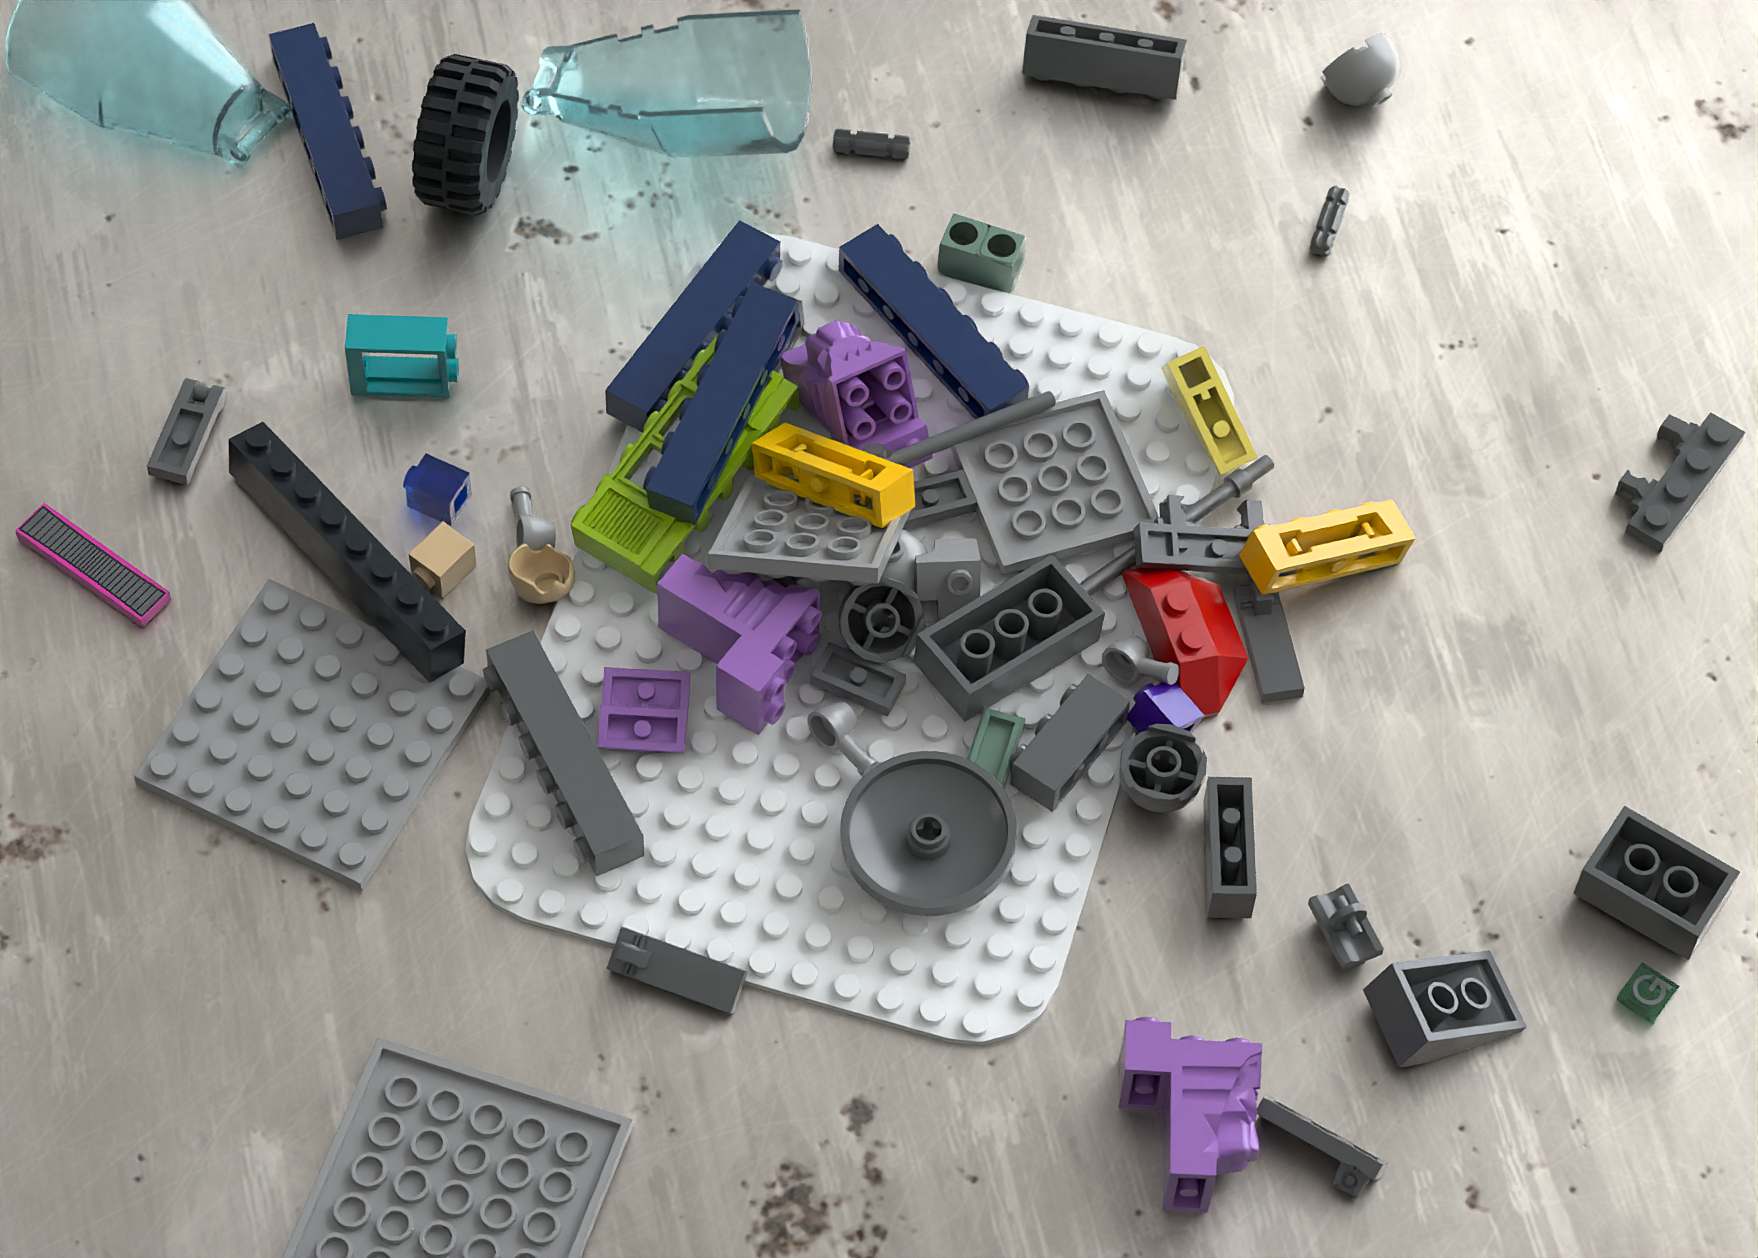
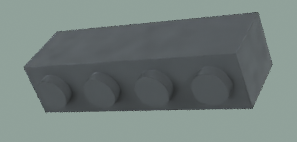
[1022,15,1187,100]

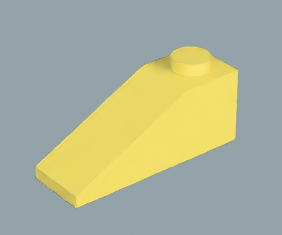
[1161,345,1258,475]

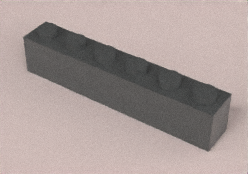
[483,630,644,876]

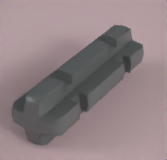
[833,128,911,159]
[1310,186,1350,257]

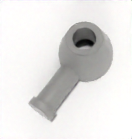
[510,486,556,551]
[1102,635,1179,685]
[807,702,877,776]

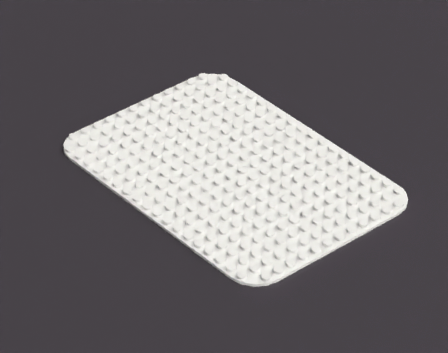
[465,231,1234,1046]

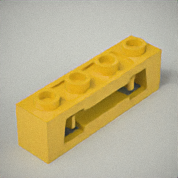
[752,422,915,528]
[1239,499,1415,595]

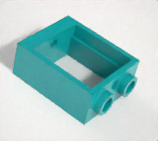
[345,314,459,398]

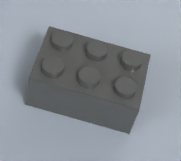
[1573,805,1740,960]

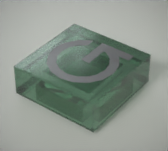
[1616,962,1680,1024]

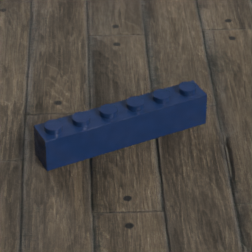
[269,23,387,240]
[605,220,783,433]
[838,224,1029,419]
[643,283,800,525]

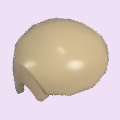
[508,544,575,604]

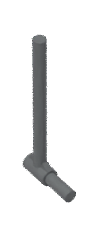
[862,391,1056,466]

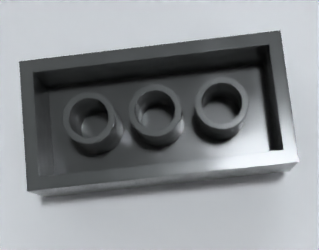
[913,554,1105,722]

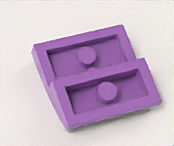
[598,667,691,754]

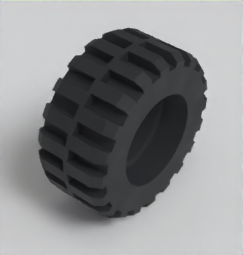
[412,54,519,215]

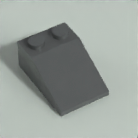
[1363,950,1527,1067]

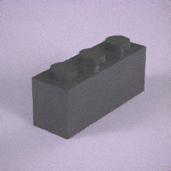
[1009,674,1130,812]
[1203,777,1257,918]

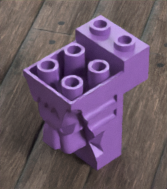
[780,320,933,468]
[657,554,822,735]
[1118,1017,1262,1212]

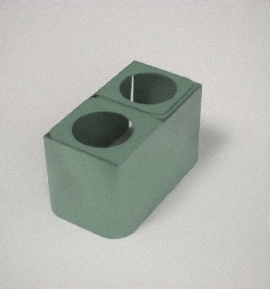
[937,213,1027,293]

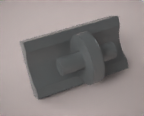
[1308,883,1384,970]

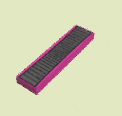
[15,503,171,628]

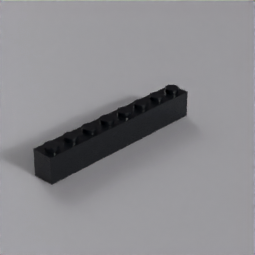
[228,421,466,683]

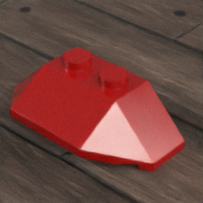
[1122,568,1248,719]

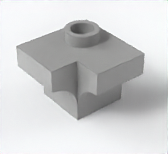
[915,538,981,619]

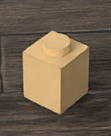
[409,521,476,599]

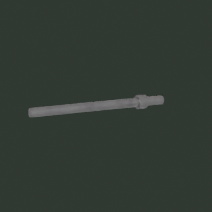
[1079,455,1275,596]

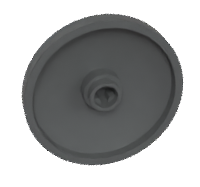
[841,751,1017,916]

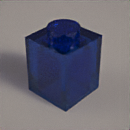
[403,453,472,526]

